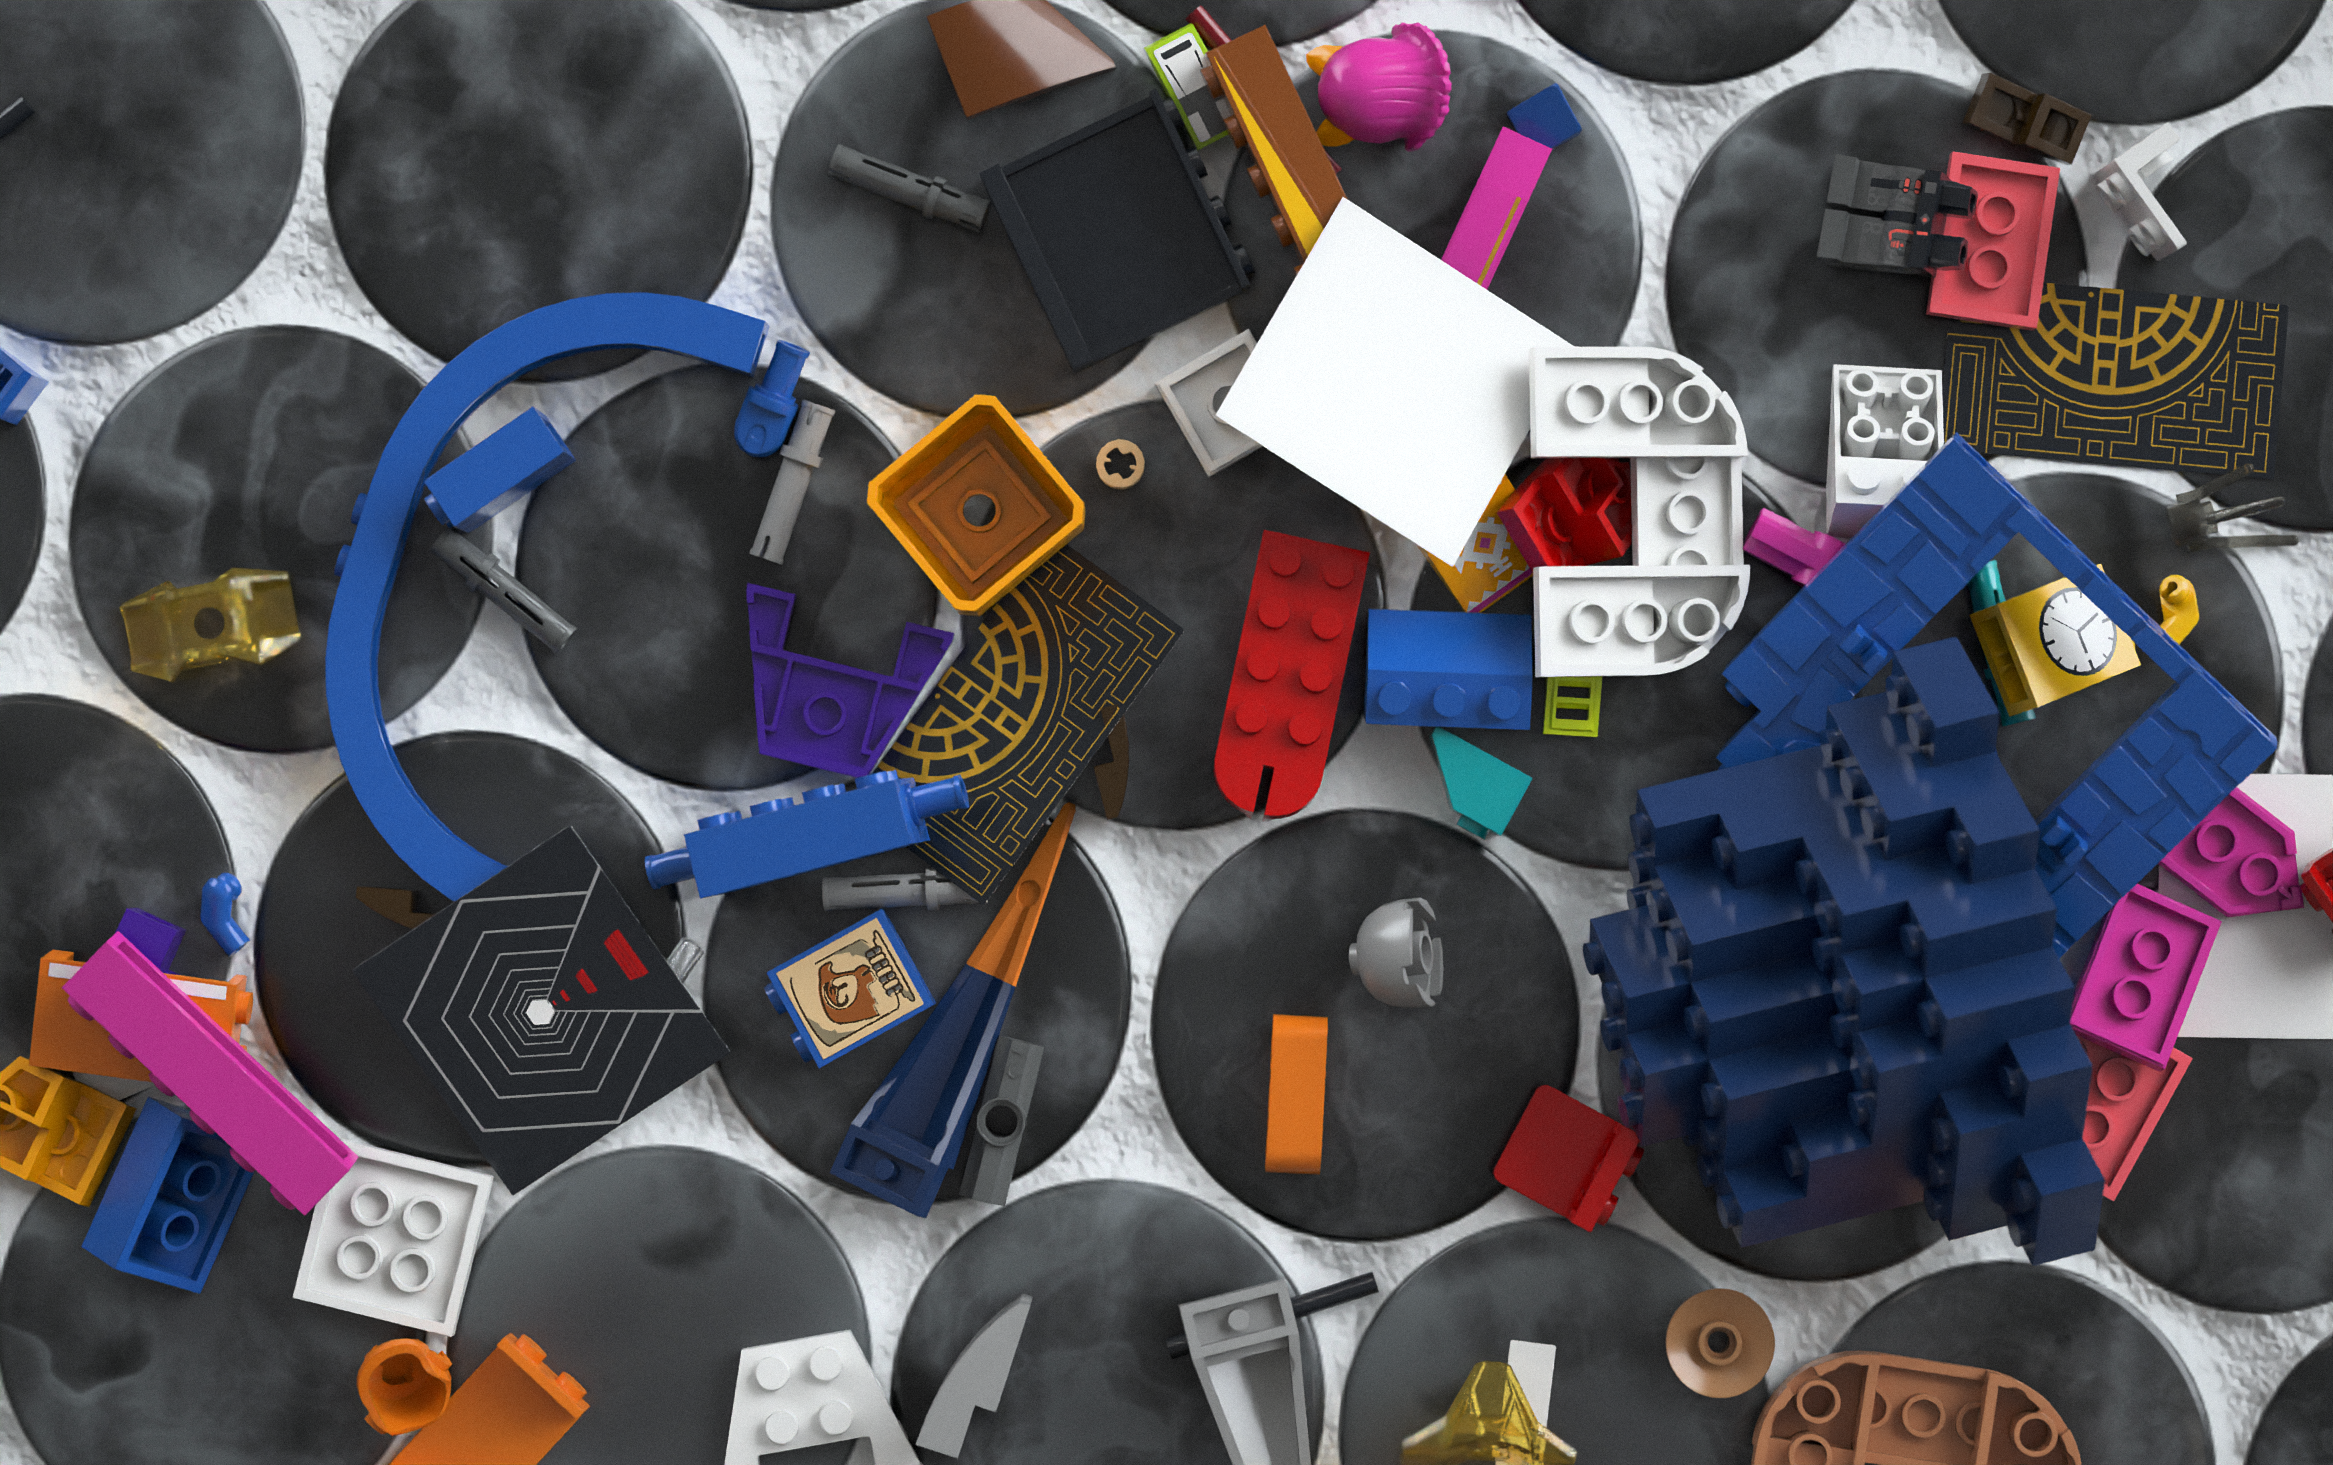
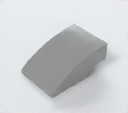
[916,1293,1033,1458]

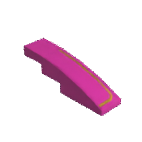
[1441,126,1552,290]

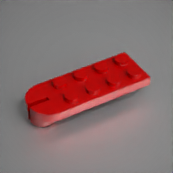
[1214,530,1370,822]

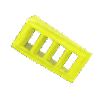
[1543,677,1602,737]

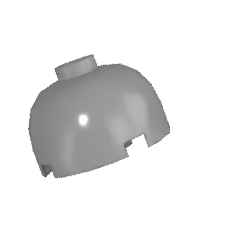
[1349,898,1444,1008]

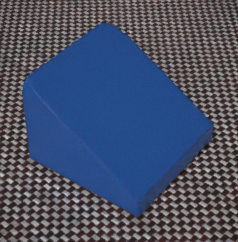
[1506,83,1582,149]

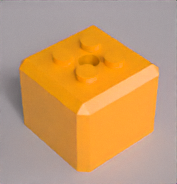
[867,394,1086,617]

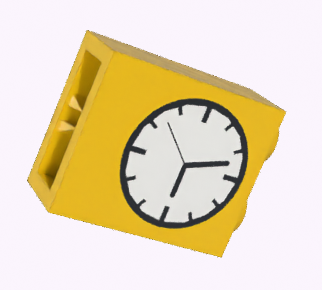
[1969,564,2141,717]

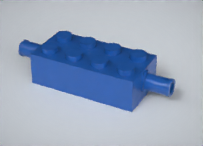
[645,770,969,899]

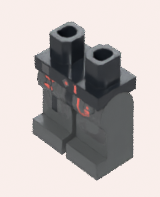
[1816,154,1978,278]

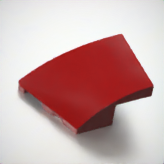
[1496,458,1632,573]

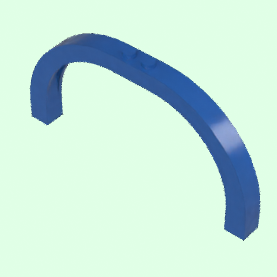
[325,292,770,902]

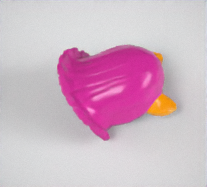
[1306,22,1452,152]

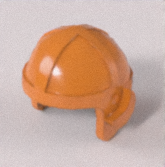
[356,1338,452,1435]

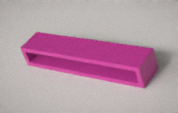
[62,931,359,1216]

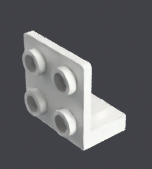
[2094,122,2187,261]

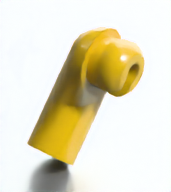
[2159,575,2199,645]

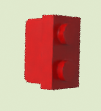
[1493,1085,1645,1233]

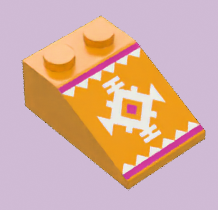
[1415,474,1533,613]

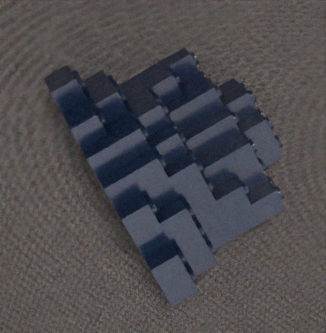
[1583,637,2105,1266]

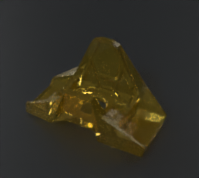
[119,568,301,683]
[1399,1361,1577,1465]

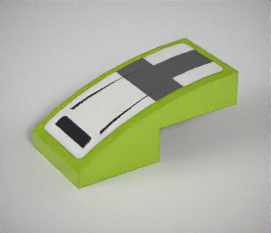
[1144,23,1231,150]

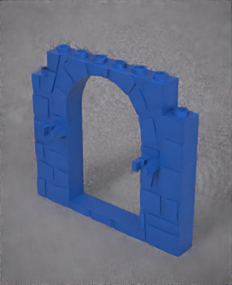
[1716,432,2277,959]

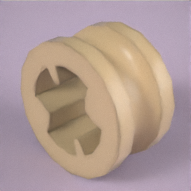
[1096,439,1145,490]

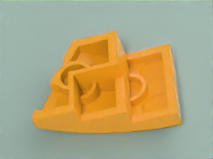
[0,1056,137,1207]

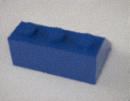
[1364,608,1533,730]
[81,1096,254,1294]

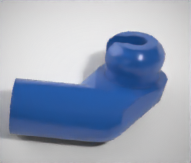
[200,873,251,957]

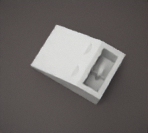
[1826,364,1944,538]

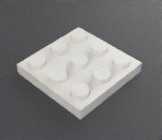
[293,1138,494,1337]

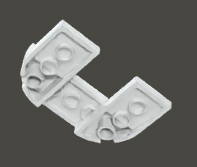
[1529,347,1750,677]

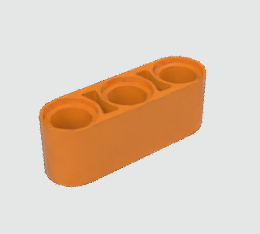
[1265,1014,1328,1175]

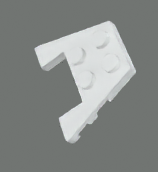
[724,1330,923,1465]

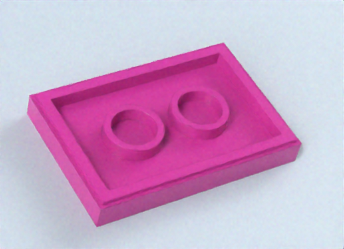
[2070,884,2222,1072]

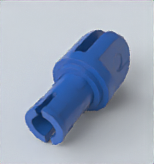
[734,340,810,458]

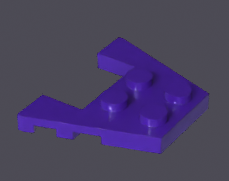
[746,583,955,778]

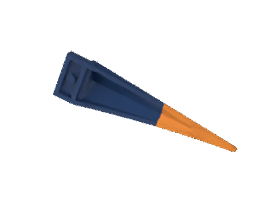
[830,802,1076,1218]

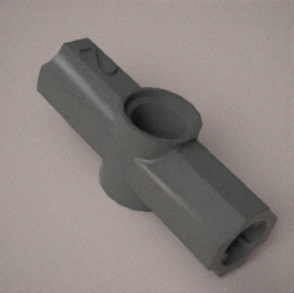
[959,1035,1045,1206]

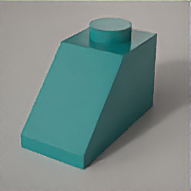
[1429,727,1533,840]

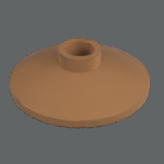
[1665,1288,1775,1398]

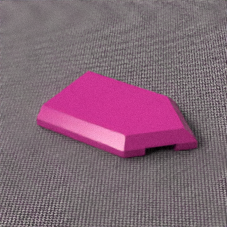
[2158,787,2304,917]

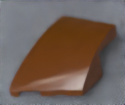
[926,0,1116,120]

